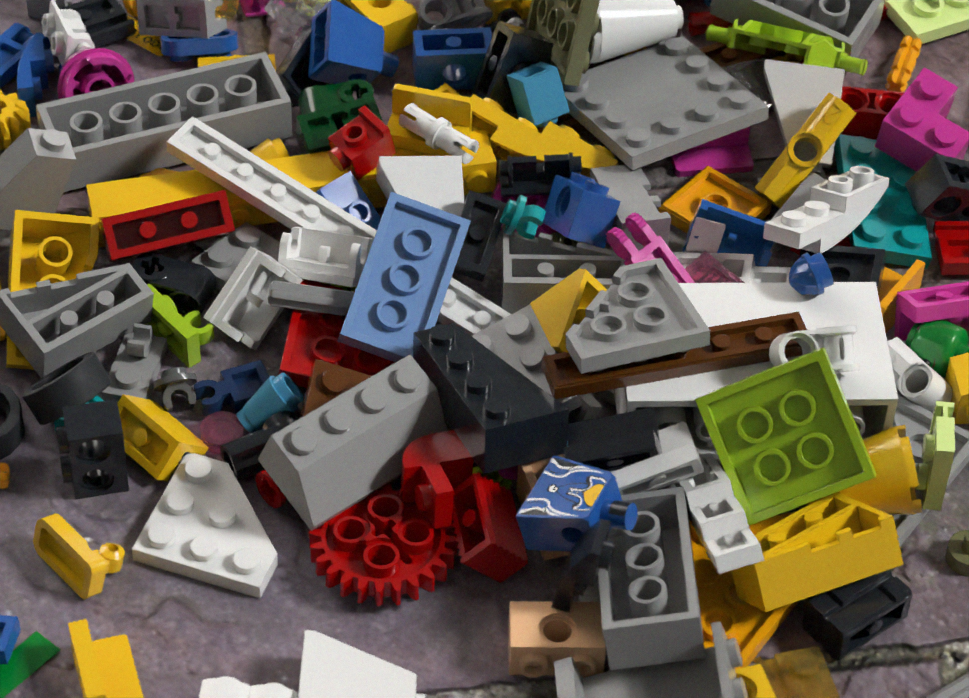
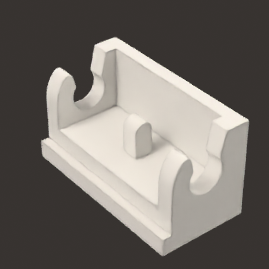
[278,227,374,287]
[203,246,302,350]

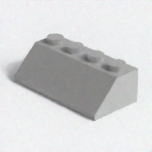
[258,354,448,531]

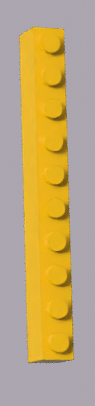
[86,130,497,247]

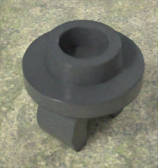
[153,367,197,412]

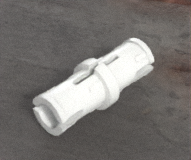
[399,103,479,164]

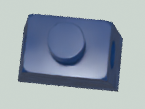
[308,0,399,84]

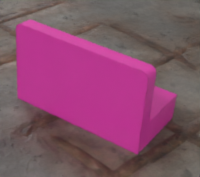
[670,126,754,177]
[894,281,969,341]

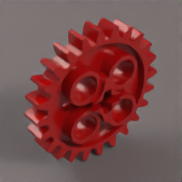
[309,483,458,606]

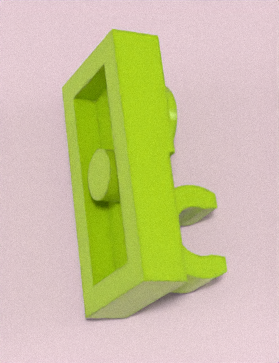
[144,283,215,368]

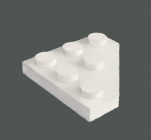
[132,452,278,599]

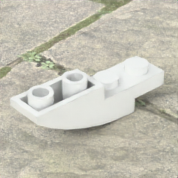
[763,166,889,253]

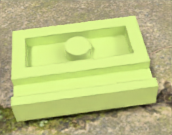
[915,401,955,511]

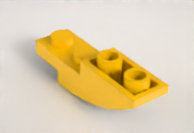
[470,94,618,177]

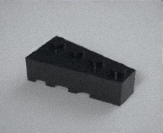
[413,323,569,474]

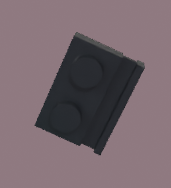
[41,0,135,48]

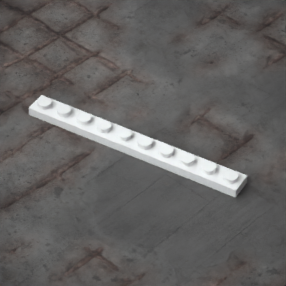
[167,116,511,336]

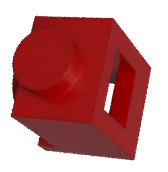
[328,105,396,180]

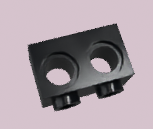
[905,154,969,221]
[56,399,129,500]

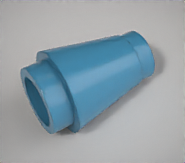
[237,373,304,433]

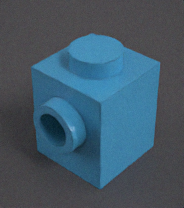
[506,62,570,128]

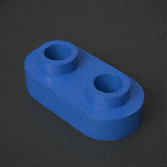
[160,29,238,62]

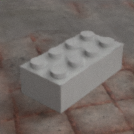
[710,0,885,75]
[598,486,706,670]

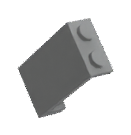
[554,621,748,698]

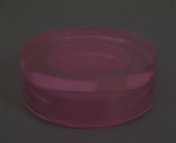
[200,411,244,455]

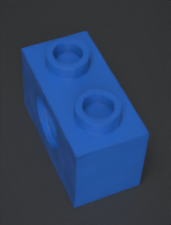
[413,27,492,90]
[543,172,621,248]

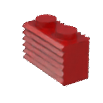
[452,473,528,583]

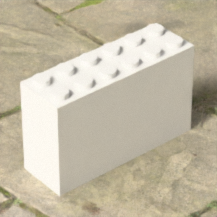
[614,282,898,459]

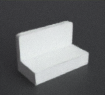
[608,422,705,495]

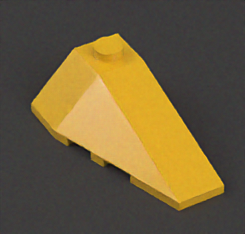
[6,210,100,370]

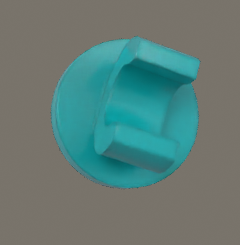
[500,195,546,239]

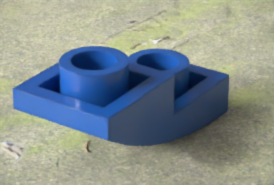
[17,34,55,117]

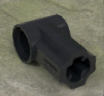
[220,410,299,480]

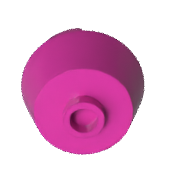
[58,48,134,99]

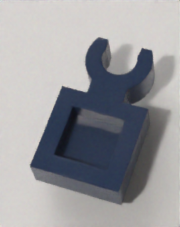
[194,360,269,416]

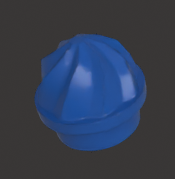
[789,252,834,295]

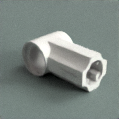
[887,337,952,413]

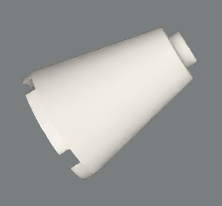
[588,0,683,64]

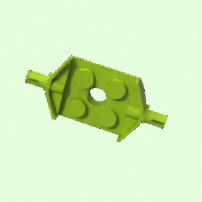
[706,19,868,76]

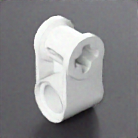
[769,325,860,373]

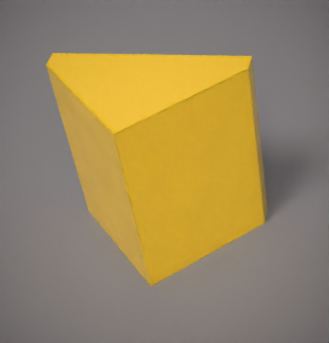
[530,268,607,353]

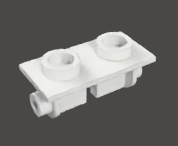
[42,0,95,66]

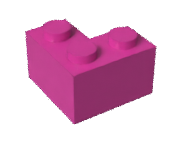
[874,67,969,172]

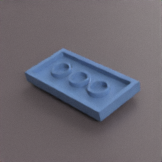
[337,192,471,362]

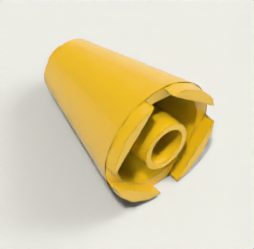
[808,425,922,515]

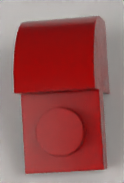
[400,430,473,529]

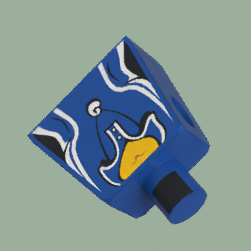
[516,455,638,551]

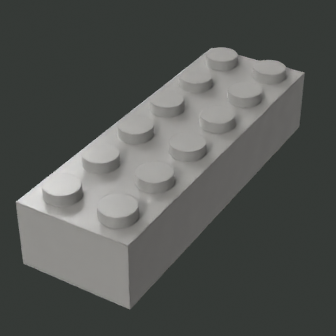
[36,52,292,192]

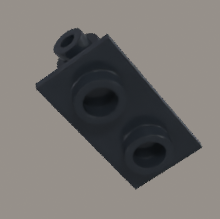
[499,152,582,197]

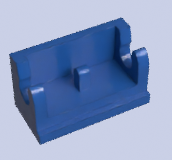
[682,199,774,267]

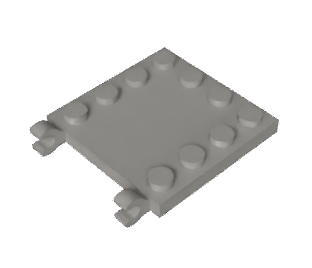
[561,36,768,170]

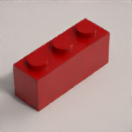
[99,190,235,263]

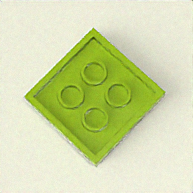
[695,347,877,526]

